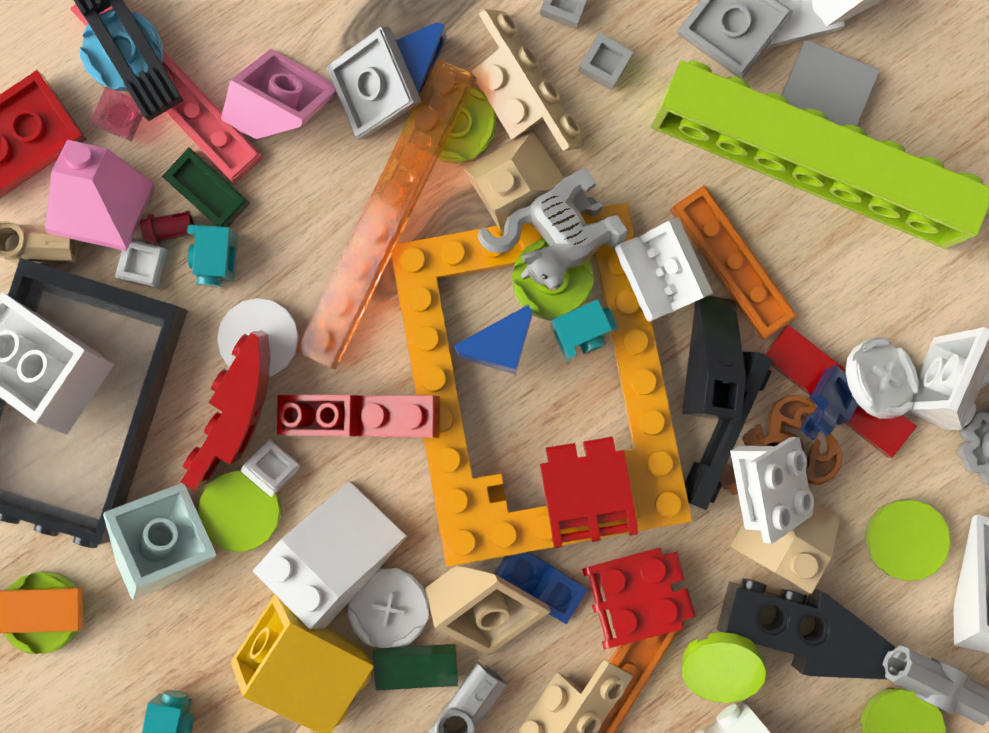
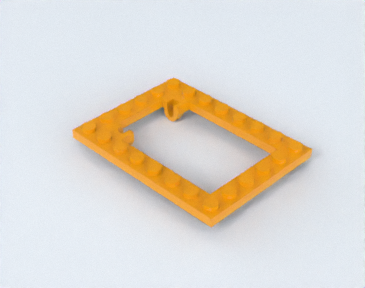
[390,202,692,567]

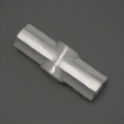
[882,645,989,726]
[427,662,507,733]

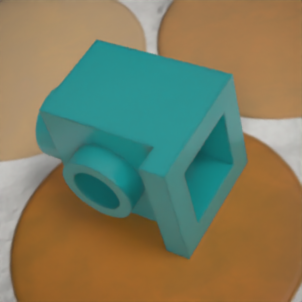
[187,225,238,288]
[550,300,618,364]
[142,690,194,733]

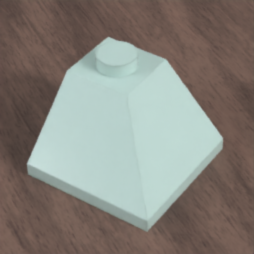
[103,483,217,601]

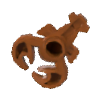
[719,395,842,495]

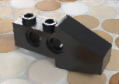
[717,578,895,679]

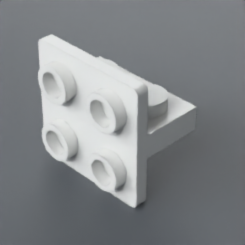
[615,217,713,322]
[730,437,814,544]

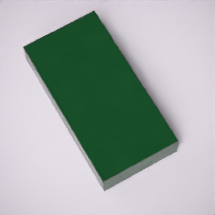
[162,147,250,227]
[372,644,458,690]

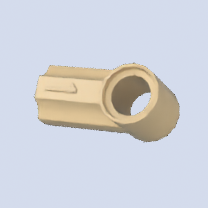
[0,221,80,264]

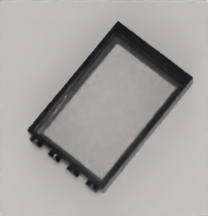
[0,258,188,548]

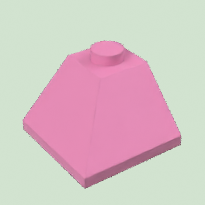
[221,49,337,139]
[45,140,155,251]

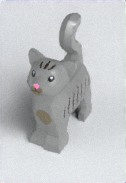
[478,168,627,290]

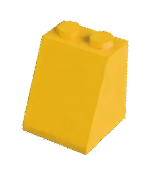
[231,594,374,733]

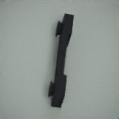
[74,0,184,121]
[685,351,773,510]

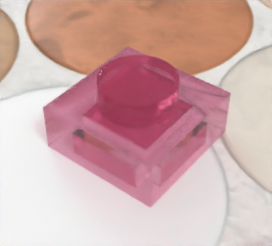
[90,86,143,142]

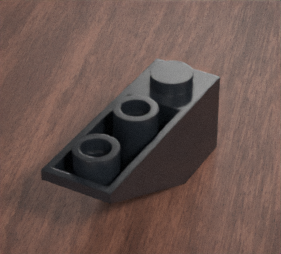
[682,295,746,420]

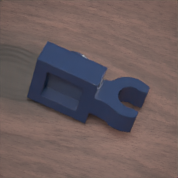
[800,365,858,440]

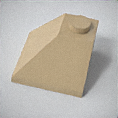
[463,130,564,233]
[728,503,841,594]
[426,565,550,656]

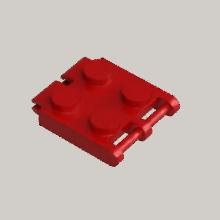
[540,437,639,548]
[582,547,696,650]

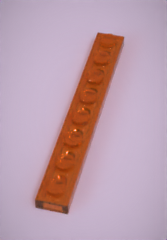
[296,58,477,370]

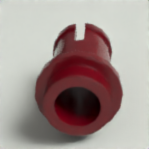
[140,210,194,246]

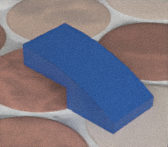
[494,552,588,624]

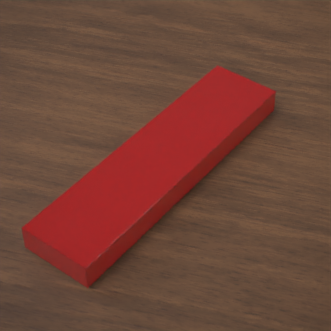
[764,325,917,458]

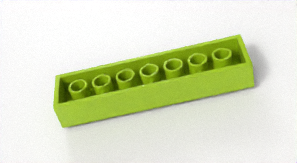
[650,60,989,249]

